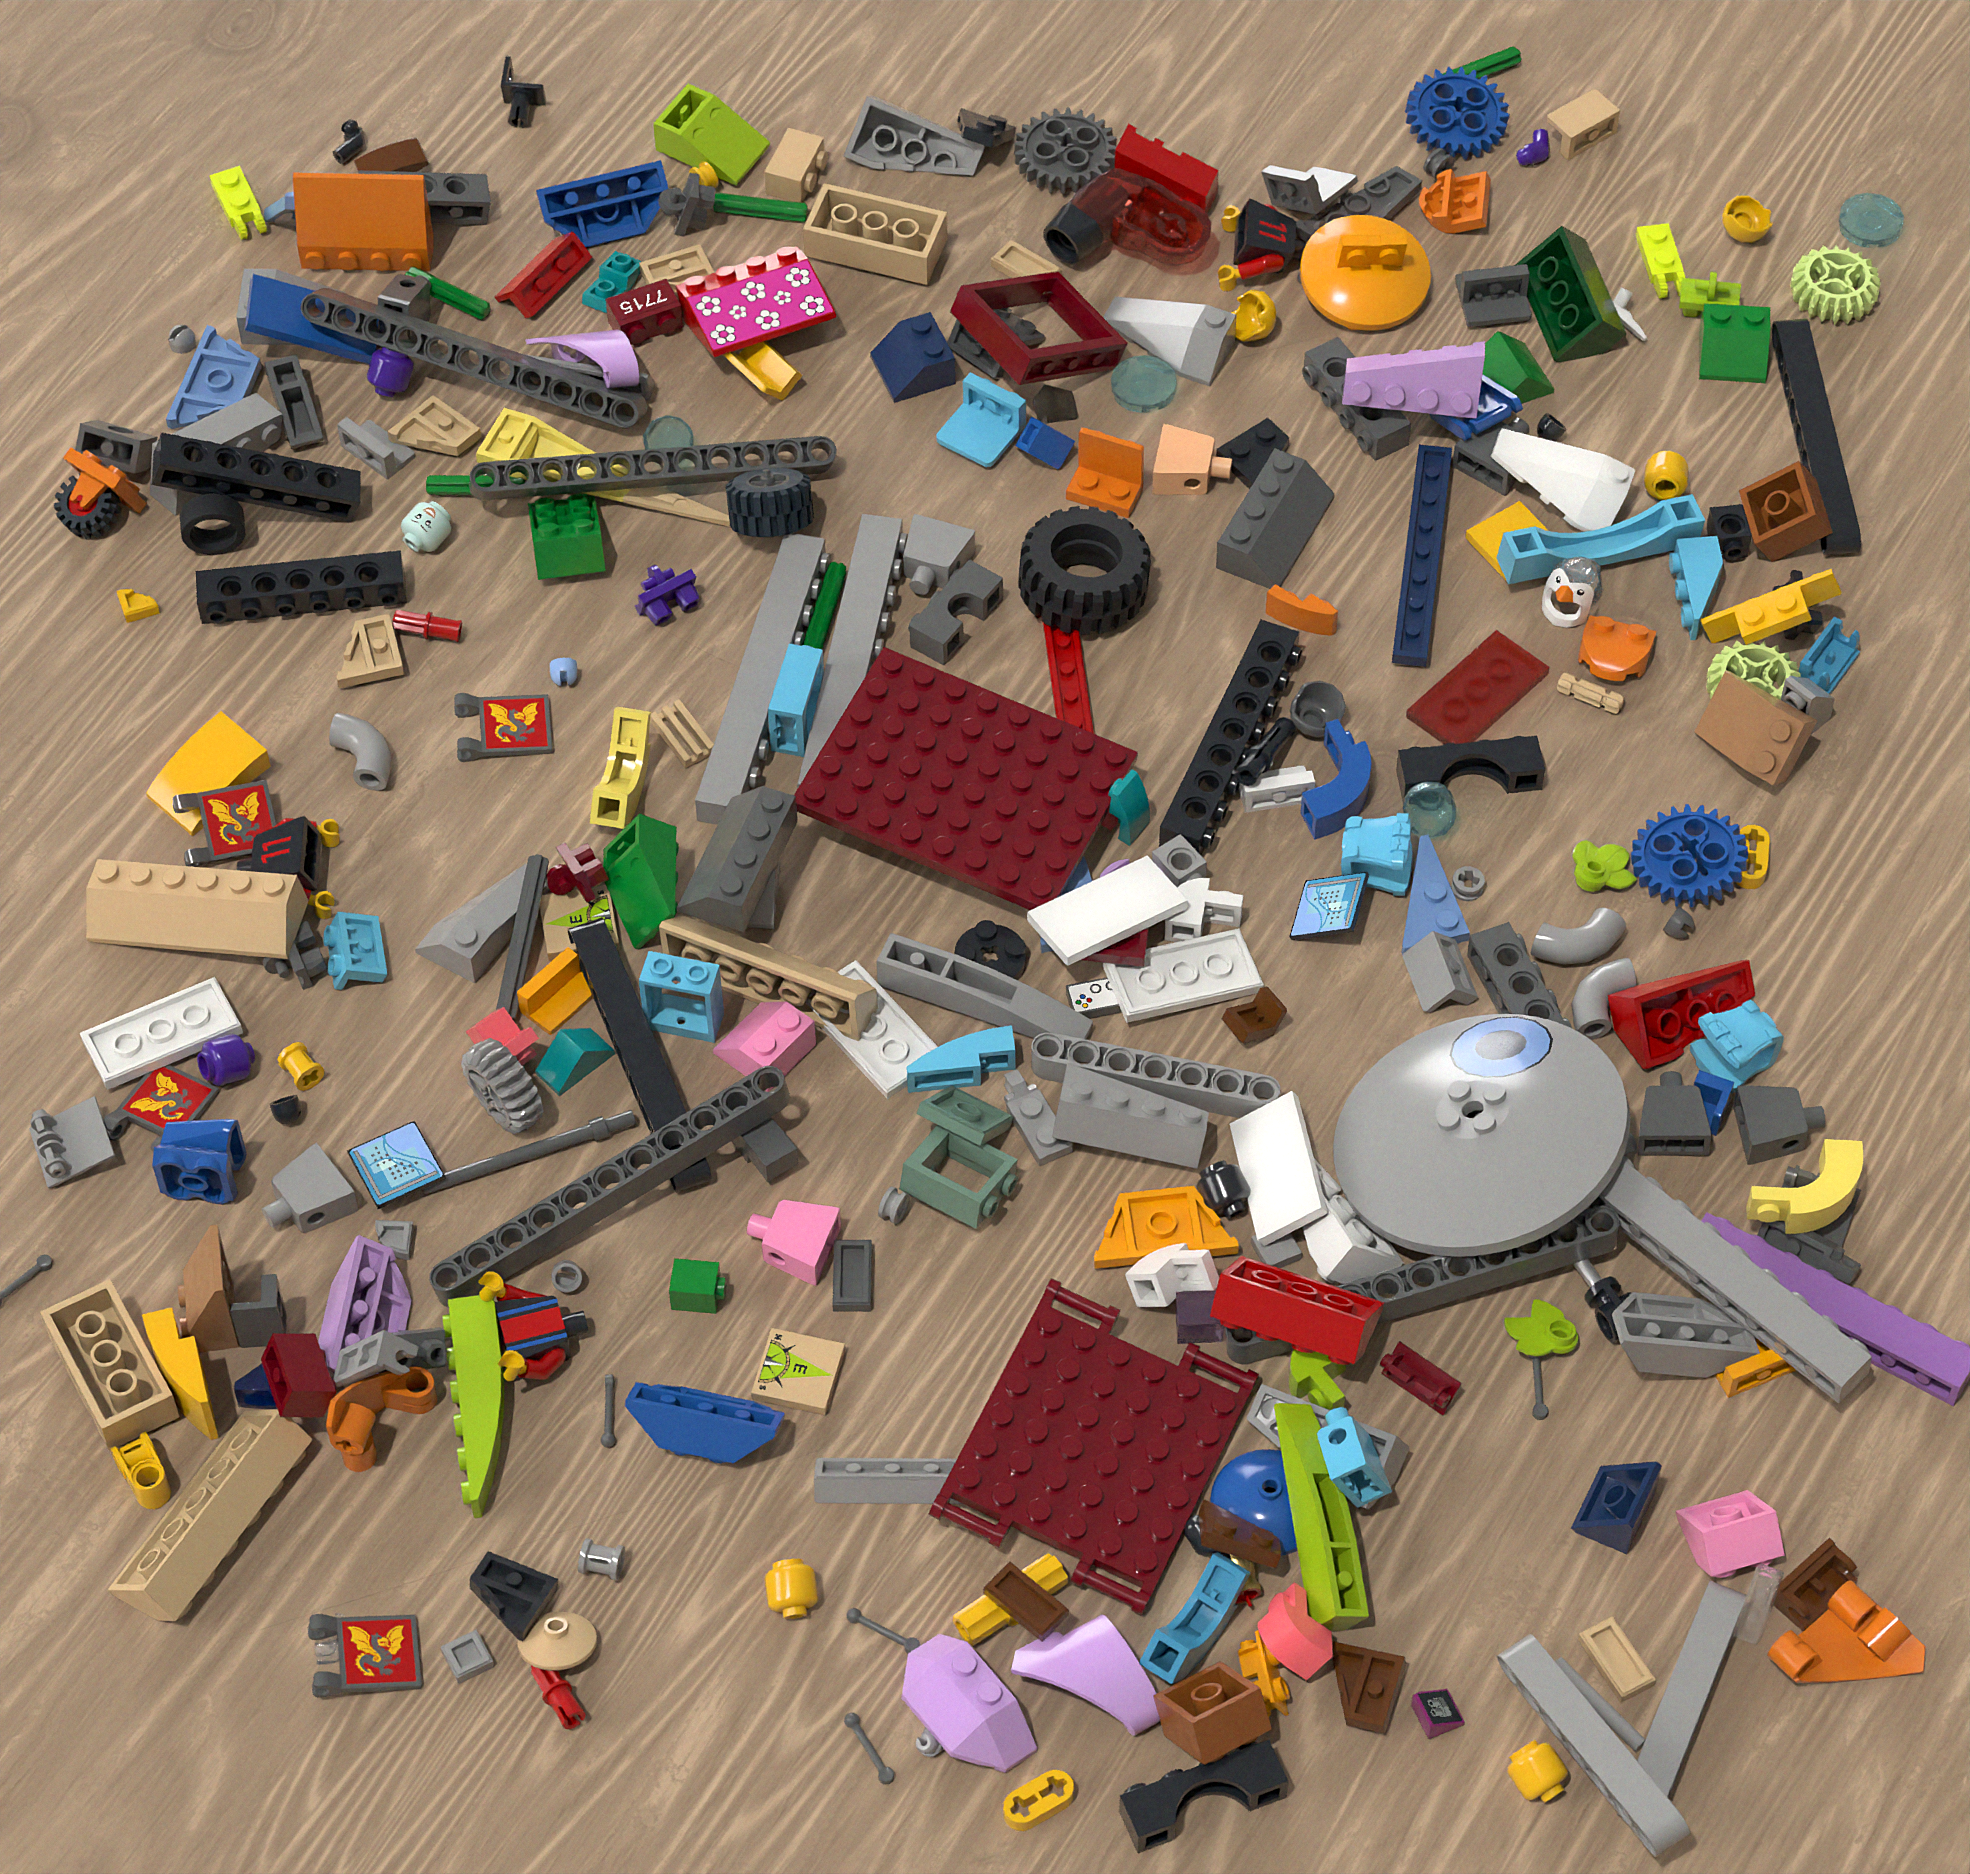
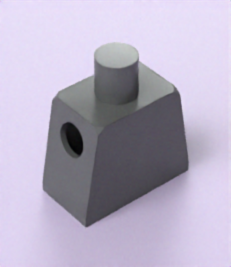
[378,274,431,347]
[1452,417,1530,496]
[1638,1071,1711,1156]
[1733,1085,1825,1165]

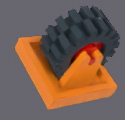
[54,447,147,539]

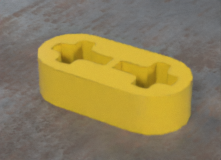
[1736,825,1770,889]
[1003,1770,1074,1831]

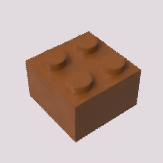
[1739,461,1833,562]
[1153,1661,1272,1765]

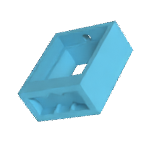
[768,644,824,757]
[639,951,724,1043]

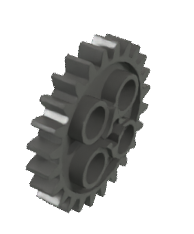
[1014,108,1117,194]

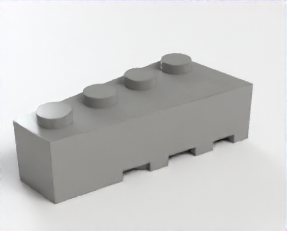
[1052,1063,1209,1168]

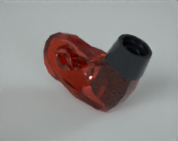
[1043,168,1212,266]

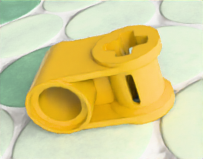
[110,1432,171,1509]

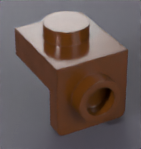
[1221,986,1287,1044]

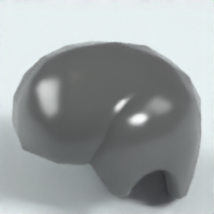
[1289,680,1346,738]

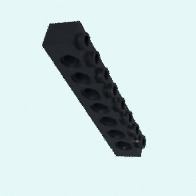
[1159,619,1303,855]

